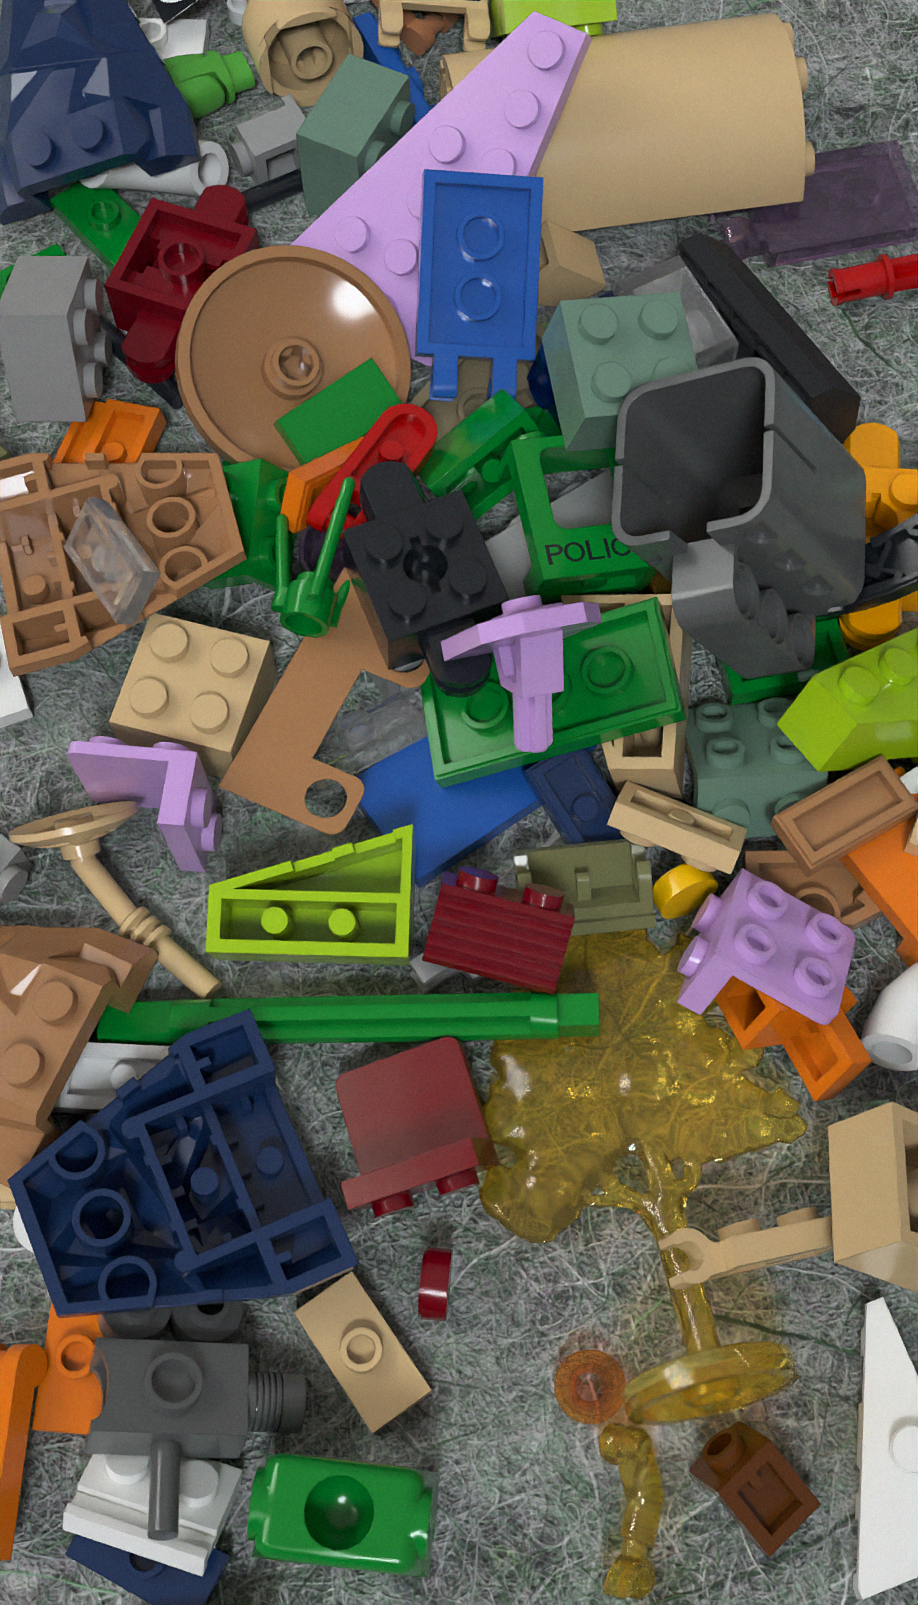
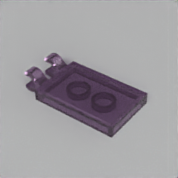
[709,139,918,268]

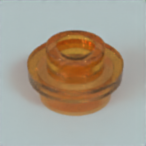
[554,1349,626,1425]

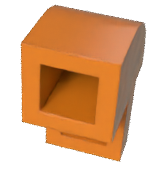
[715,976,872,1101]

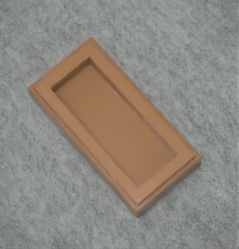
[770,755,918,878]

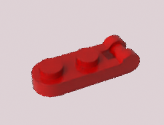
[305,404,438,546]

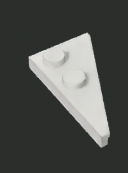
[853,1297,918,1600]

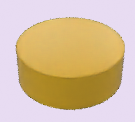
[652,863,718,919]

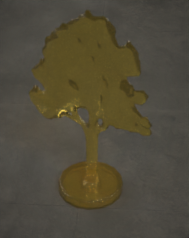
[478,928,808,1426]

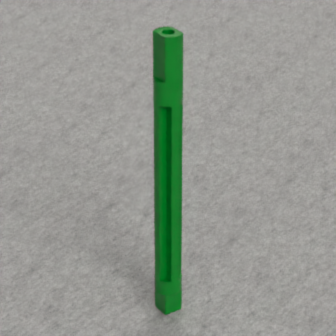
[97,992,600,1046]

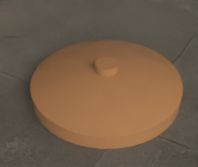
[175,245,411,472]

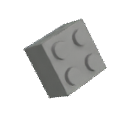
[0,256,112,422]

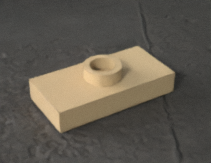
[293,1271,432,1435]

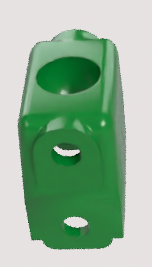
[247,1453,440,1578]

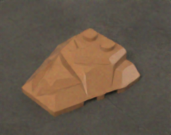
[0,453,247,677]
[0,925,159,1188]

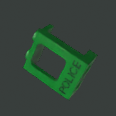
[497,431,657,602]

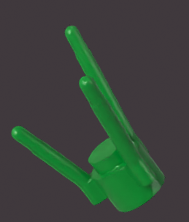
[271,477,355,638]

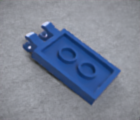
[415,169,544,402]
[357,730,597,888]

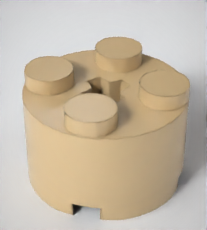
[242,0,364,107]

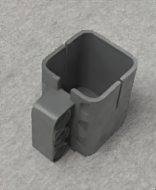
[611,357,866,679]

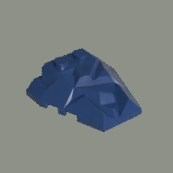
[0,0,202,225]
[7,1008,359,1318]

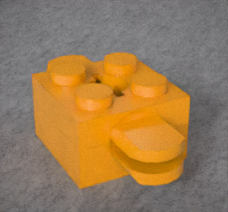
[840,422,918,651]

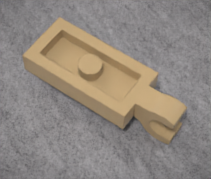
[658,1207,833,1290]

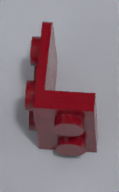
[335,1037,500,1219]

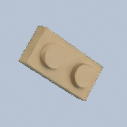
[607,781,748,875]

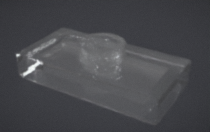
[64,497,161,625]
[313,692,428,792]

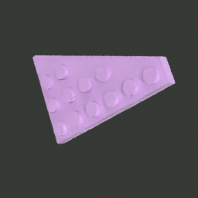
[291,11,592,367]

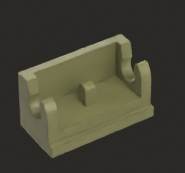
[513,839,656,936]

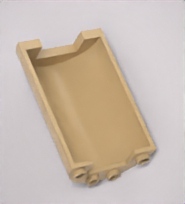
[439,13,815,232]

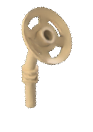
[8,801,222,999]

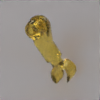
[599,1423,666,1599]

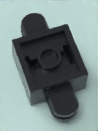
[342,461,510,698]

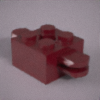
[104,185,260,383]

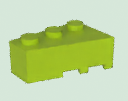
[776,627,918,772]
[205,824,417,965]

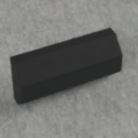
[677,233,861,444]

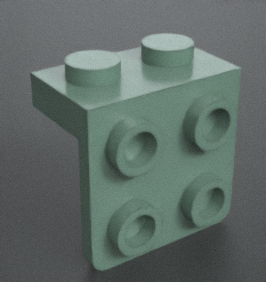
[685,698,828,838]

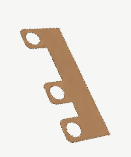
[218,567,430,835]

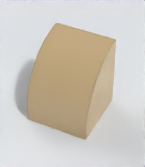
[538,220,606,306]

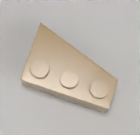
[561,594,693,799]

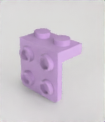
[67,736,222,873]
[677,868,855,1025]

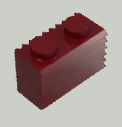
[422,866,575,995]

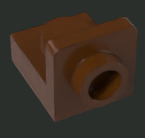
[689,1421,821,1557]

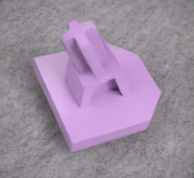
[440,595,603,753]

